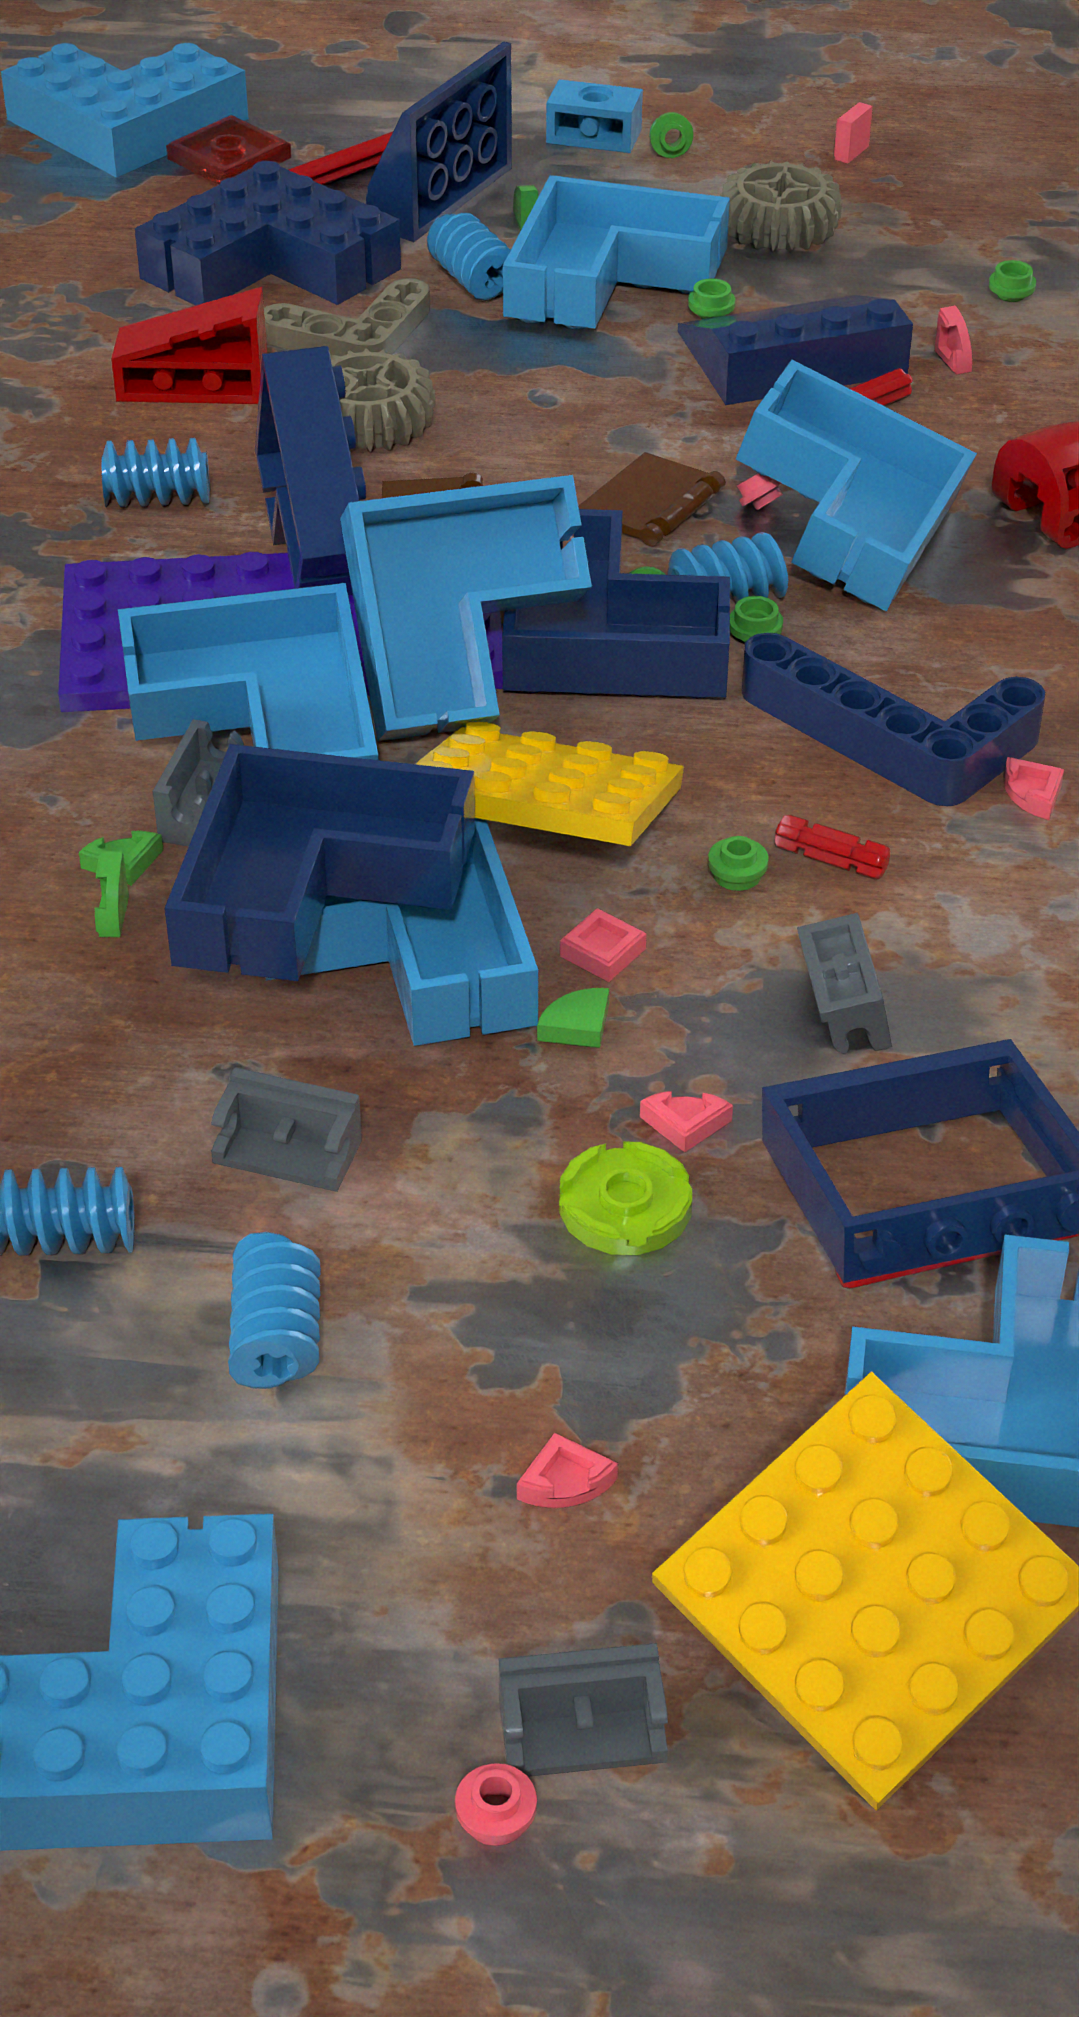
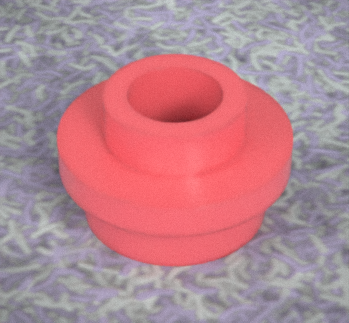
[737,473,783,510]
[455,1763,537,1846]

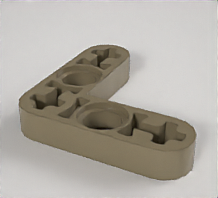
[264,278,430,357]

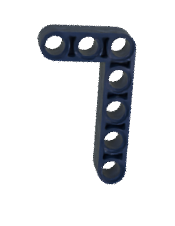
[742,633,1045,807]

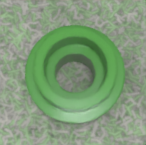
[649,112,693,158]
[989,260,1036,302]
[688,278,735,319]
[730,596,783,642]
[708,836,768,891]

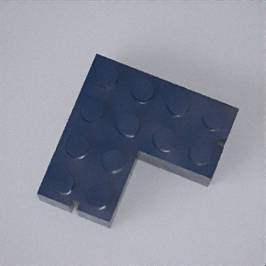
[134,160,401,306]
[255,346,366,595]
[502,509,730,699]
[164,744,475,981]

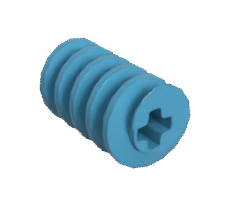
[427,213,511,300]
[102,438,210,507]
[667,532,788,603]
[0,1167,135,1256]
[228,1232,321,1389]

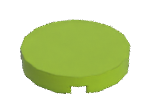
[559,1141,692,1256]

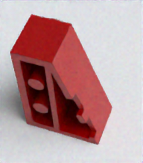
[111,287,267,404]

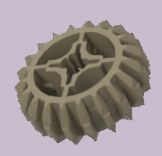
[720,160,842,252]
[330,348,436,452]

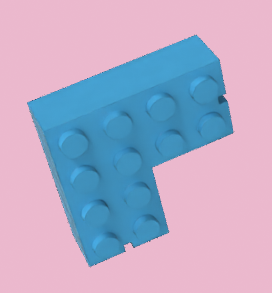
[1,43,249,178]
[503,175,730,329]
[736,360,977,612]
[340,475,592,742]
[118,583,379,760]
[265,818,538,1046]
[844,1235,1079,1527]
[0,1514,279,1851]

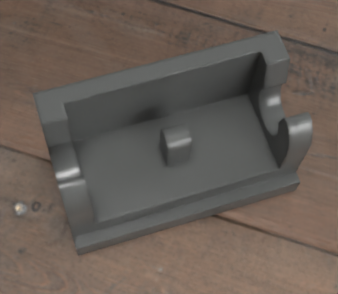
[153,719,244,847]
[797,913,892,1054]
[211,1067,362,1192]
[498,1643,668,1777]

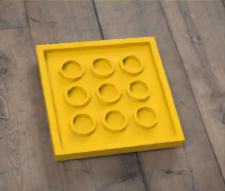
[415,722,684,846]
[652,1371,1079,1811]

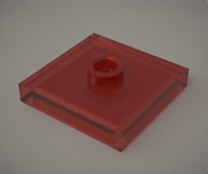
[166,115,292,185]

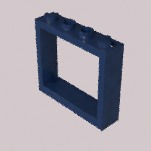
[762,1039,1079,1283]

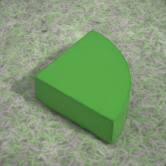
[513,185,538,231]
[79,830,163,886]
[95,851,129,937]
[537,988,609,1048]

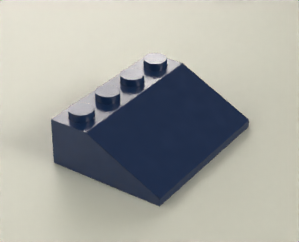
[366,41,512,242]
[678,295,913,405]

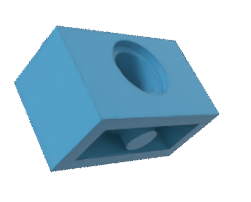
[546,79,643,153]

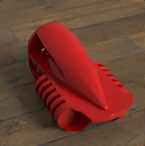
[992,421,1079,549]

